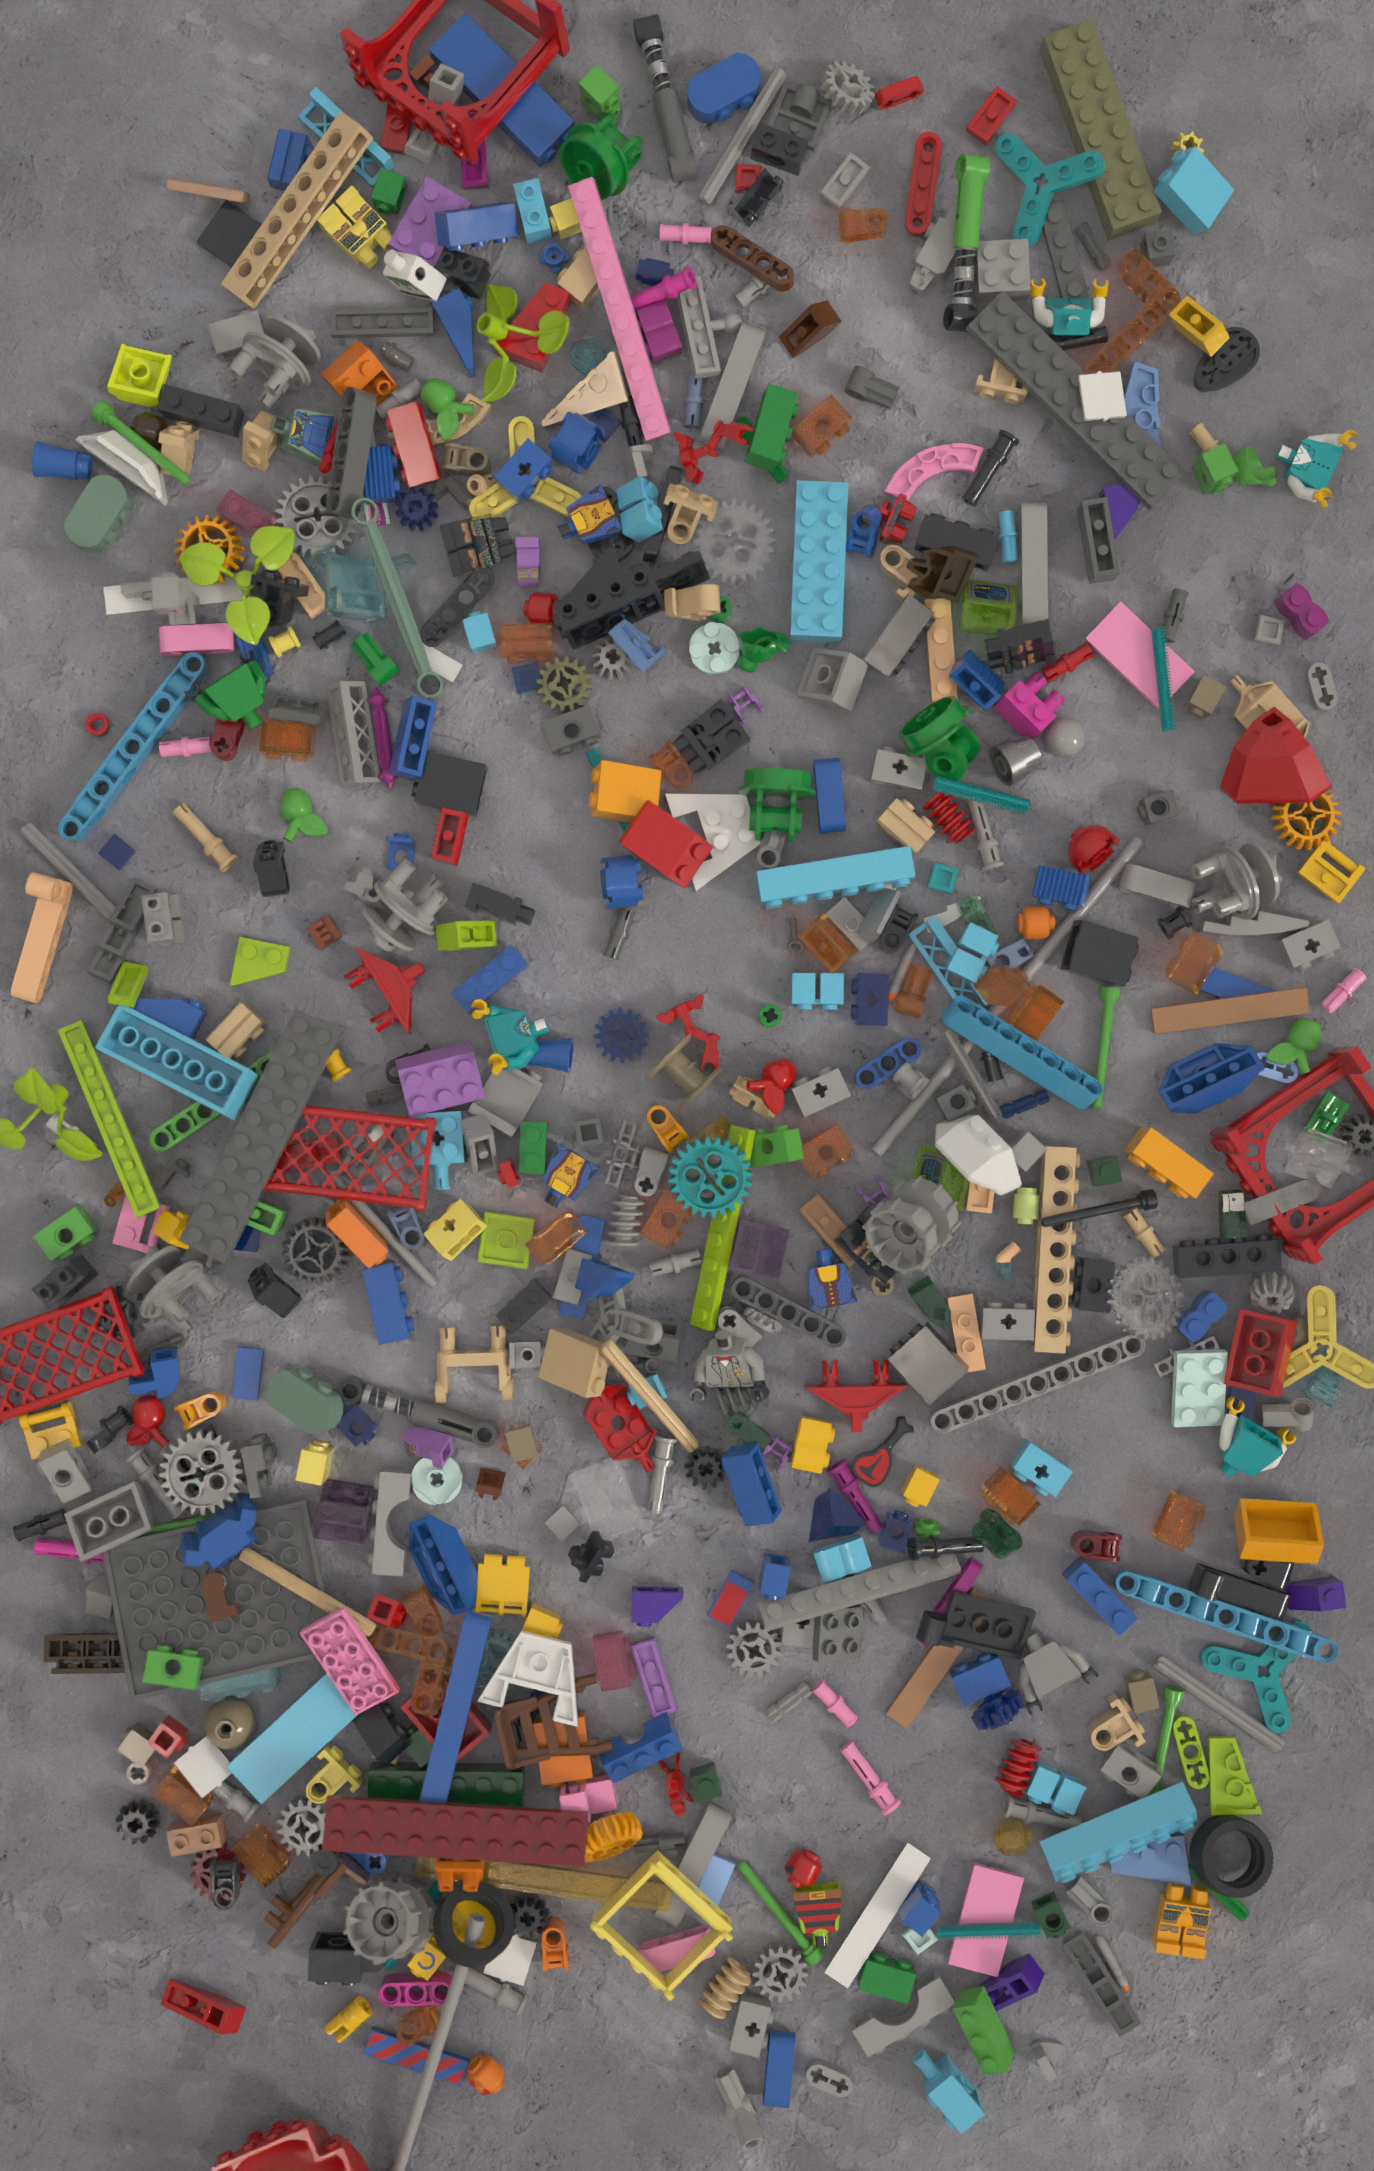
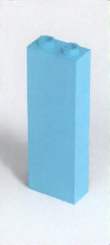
[226,1672,358,1804]

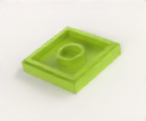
[477,1211,536,1269]

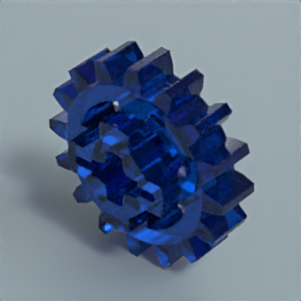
[593,1007,649,1063]
[971,1689,1026,1731]

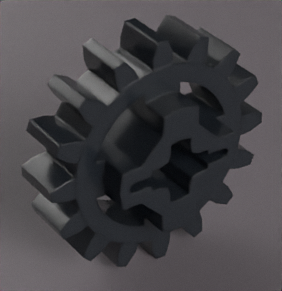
[92,1285,150,1341]

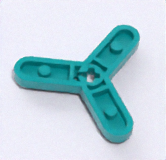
[995,133,1105,248]
[1199,1619,1311,1733]

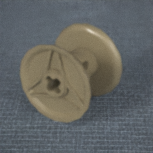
[645,1034,724,1112]

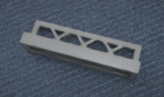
[326,681,381,788]

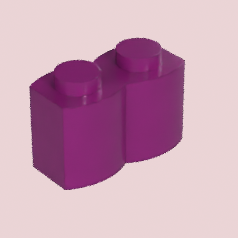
[636,299,682,363]
[1275,583,1329,640]

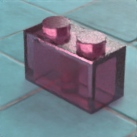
[216,489,276,536]
[592,1630,636,1692]

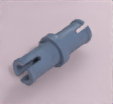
[684,374,704,429]

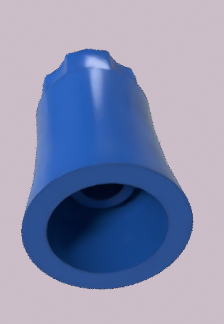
[32,441,92,480]
[528,1038,574,1073]

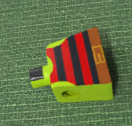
[792,1881,842,1946]

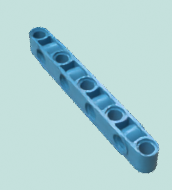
[58,652,209,843]
[1113,1569,1339,1663]

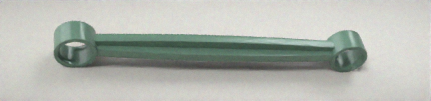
[351,498,443,698]

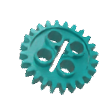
[669,1134,753,1218]

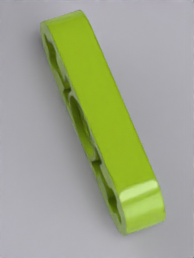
[1172,1713,1210,1789]

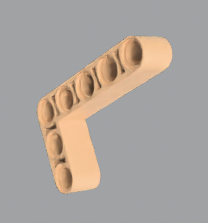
[11,872,73,1004]

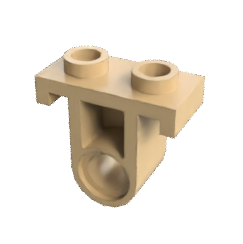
[973,358,1028,404]
[242,410,283,472]
[159,421,200,476]
[663,483,718,544]
[878,545,925,603]
[664,584,720,621]
[1087,1692,1146,1751]

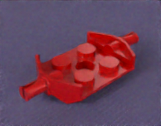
[582,1384,657,1473]

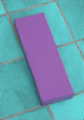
[630,1636,678,1718]

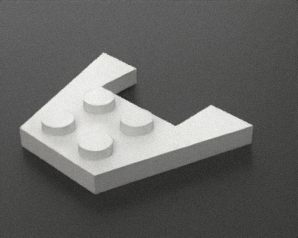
[665,794,761,891]
[477,1630,578,1727]

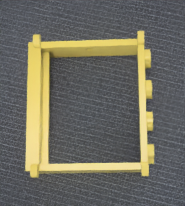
[590,1850,733,2001]

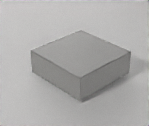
[1253,615,1285,647]
[544,1504,581,1542]

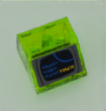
[959,580,1016,636]
[914,1147,969,1210]

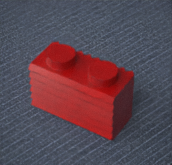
[431,808,469,866]

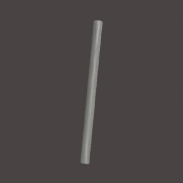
[329,1169,438,1288]

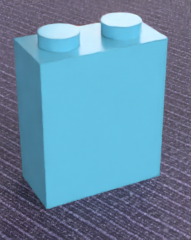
[1153,146,1234,235]

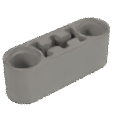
[1118,864,1197,909]

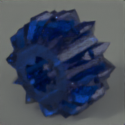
[395,487,439,532]

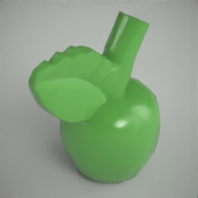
[420,378,474,441]
[280,788,328,843]
[1267,1018,1321,1074]

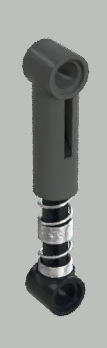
[633,14,698,183]
[337,1376,499,1448]

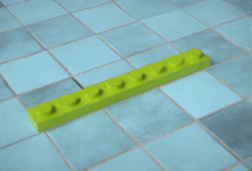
[58,1020,162,1218]
[690,1125,756,1331]

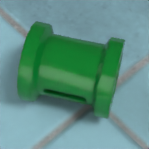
[710,595,732,623]
[758,1004,782,1028]

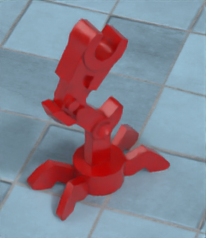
[673,420,754,485]
[657,994,720,1072]
[658,1752,694,1816]

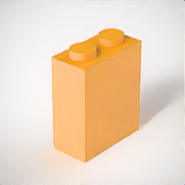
[588,760,662,823]

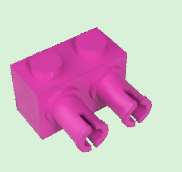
[993,672,1065,740]

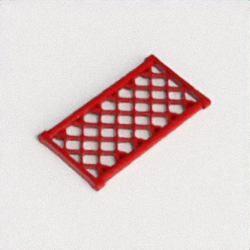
[263,1105,437,1212]
[0,1286,145,1425]

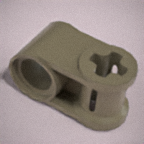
[440,443,491,476]

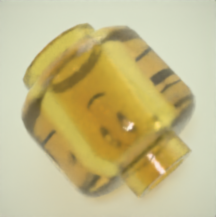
[994,1820,1033,1857]

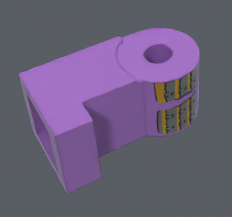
[515,537,540,587]
[403,1427,454,1469]

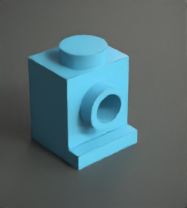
[626,1372,667,1409]

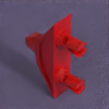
[343,947,425,1035]
[804,1358,908,1432]

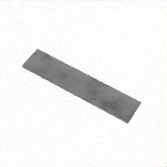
[1243,1173,1328,1226]

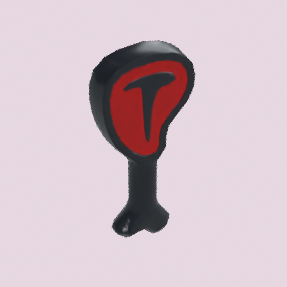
[852,1416,914,1487]

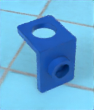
[386,833,416,870]

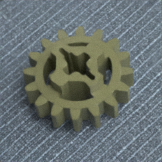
[537,656,593,713]

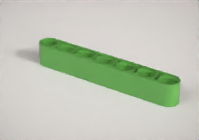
[150,1049,275,1151]

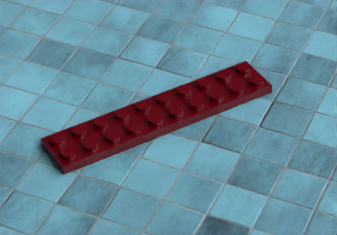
[322,1795,589,1867]

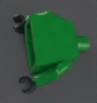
[185,650,266,729]

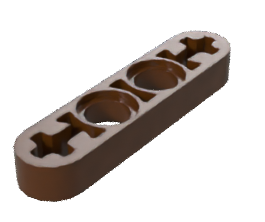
[711,225,795,292]

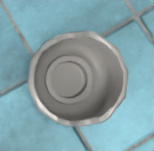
[1043,718,1086,758]

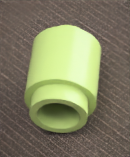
[1013,1187,1040,1225]

